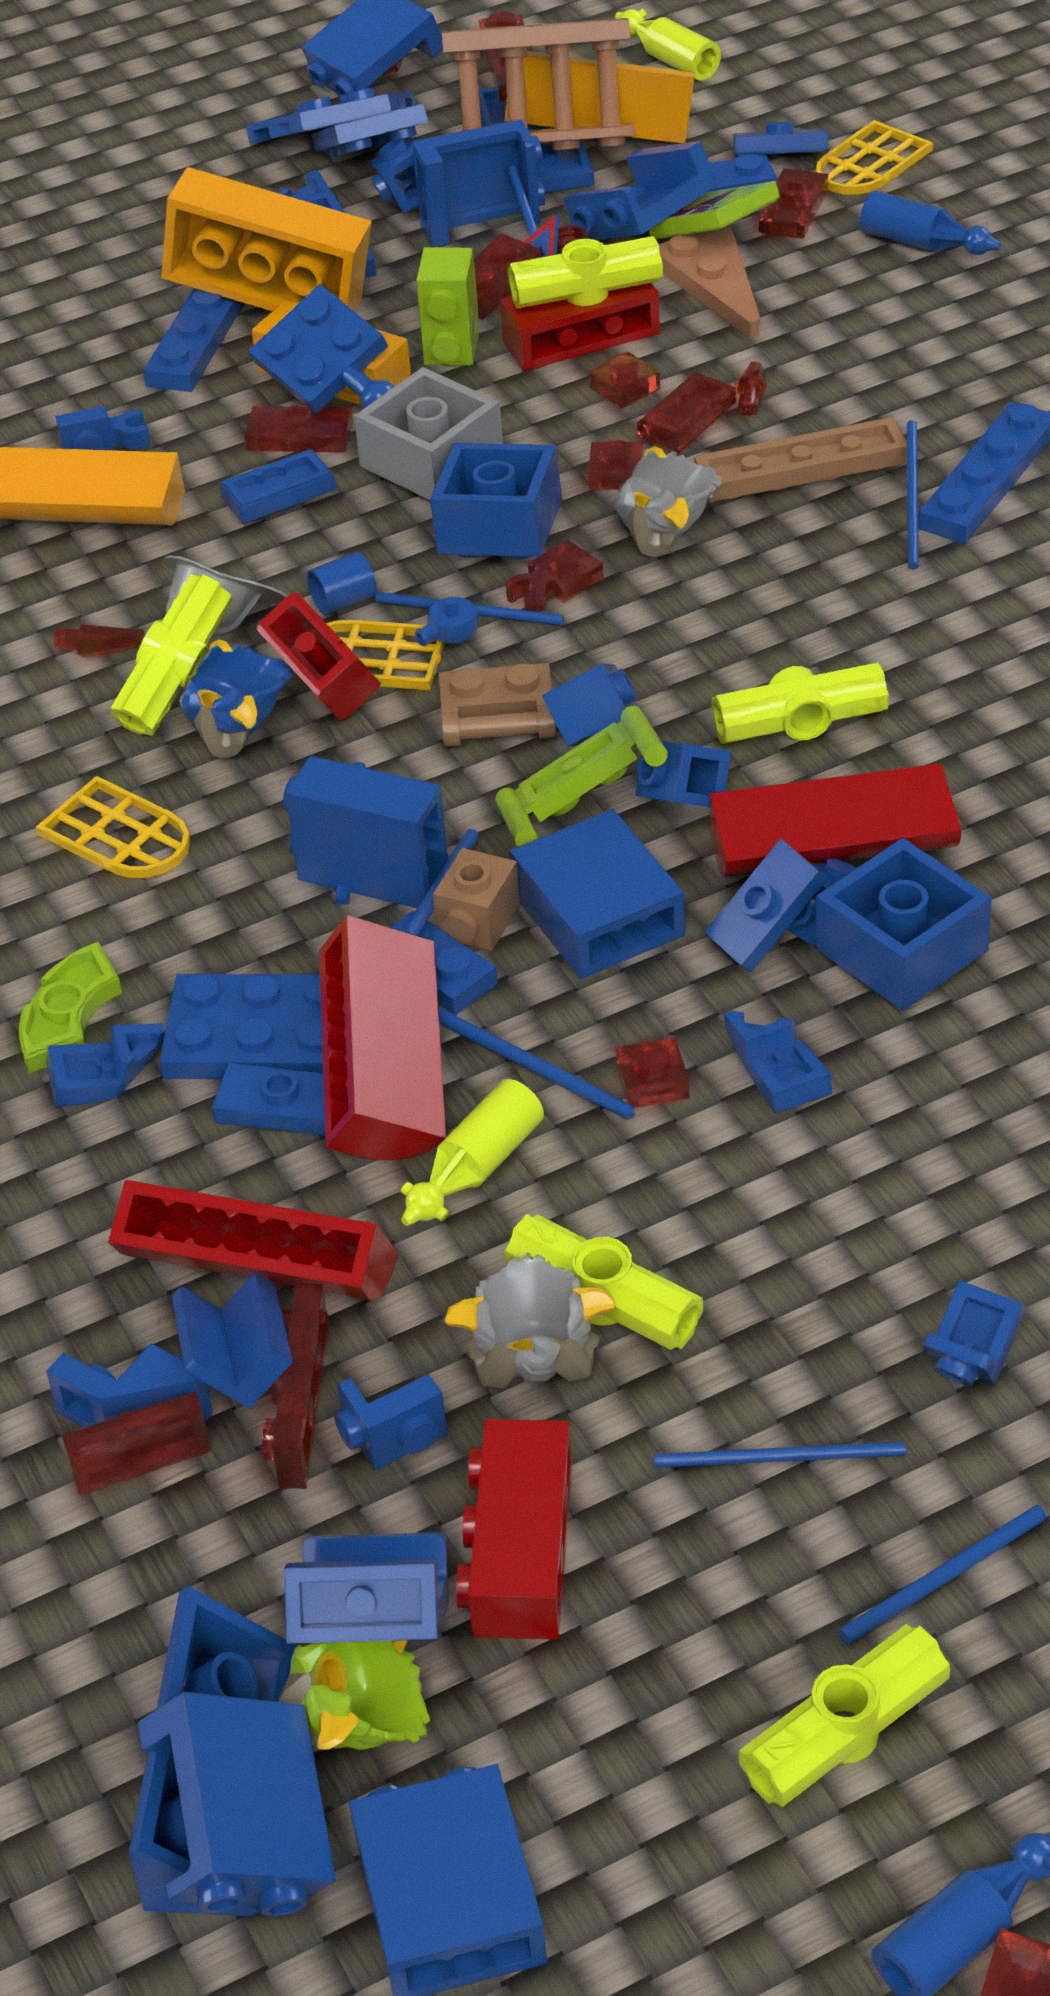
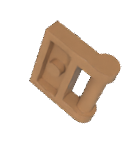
[439,663,556,747]

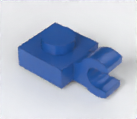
[55,405,151,451]

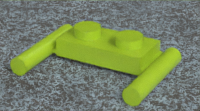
[495,706,668,847]

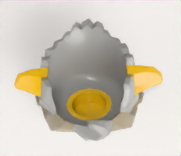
[614,446,723,557]
[444,1252,616,1388]

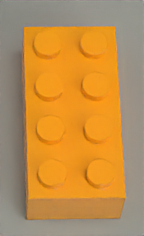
[161,167,372,312]

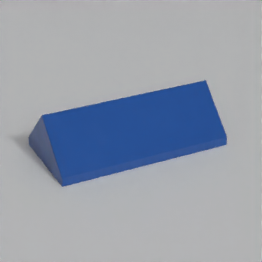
[129,1586,297,1916]

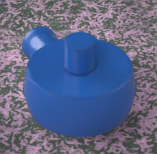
[415,597,479,646]

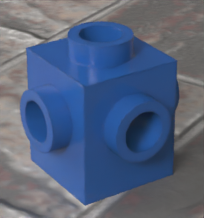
[371,137,419,213]

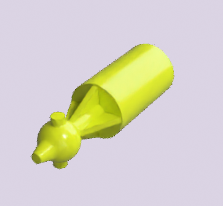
[615,9,721,81]
[400,1079,544,1226]

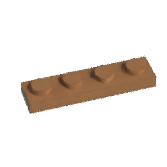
[694,417,907,503]

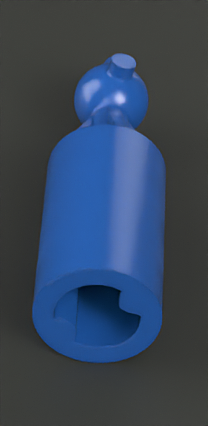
[860,190,1001,255]
[871,1832,1050,1996]

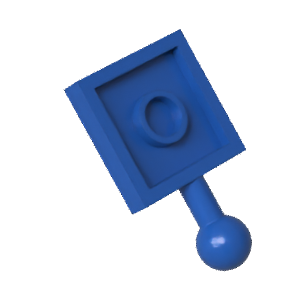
[248,284,395,414]

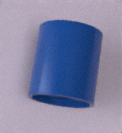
[307,551,377,616]

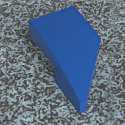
[724,1011,833,1113]
[46,1023,165,1107]

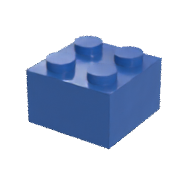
[430,443,562,559]
[816,838,992,1011]

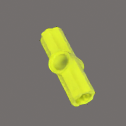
[508,236,663,309]
[110,574,232,736]
[712,662,889,744]
[504,1214,703,1350]
[739,1624,950,1807]

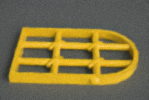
[816,120,933,195]
[327,620,445,690]
[36,776,190,878]

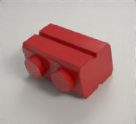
[256,591,381,721]

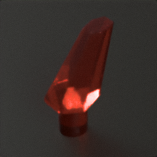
[734,361,767,416]
[54,624,144,658]

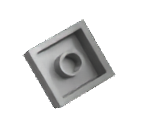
[354,367,503,500]

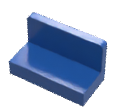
[172,1272,293,1409]

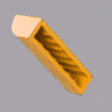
[504,51,695,143]
[0,447,185,525]

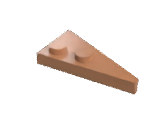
[659,224,760,339]

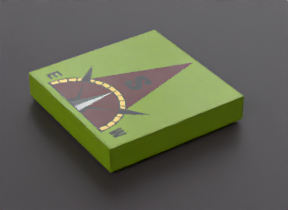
[648,181,780,239]

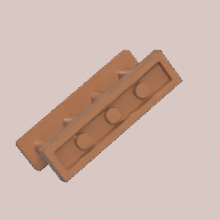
[442,18,635,150]

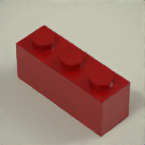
[499,283,660,371]
[456,1419,573,1640]

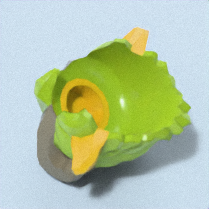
[277,1640,431,1750]

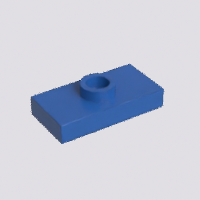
[733,122,828,156]
[219,449,336,524]
[704,839,828,972]
[212,1063,325,1136]

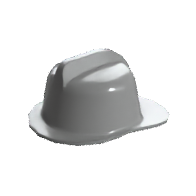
[164,555,288,635]

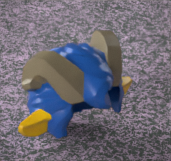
[179,639,292,758]

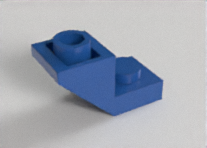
[46,1343,213,1441]

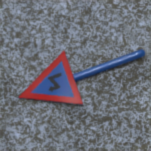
[507,165,559,262]

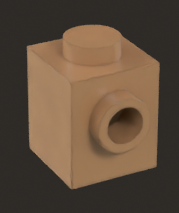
[433,848,520,951]

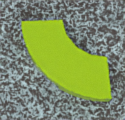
[19,942,122,1074]

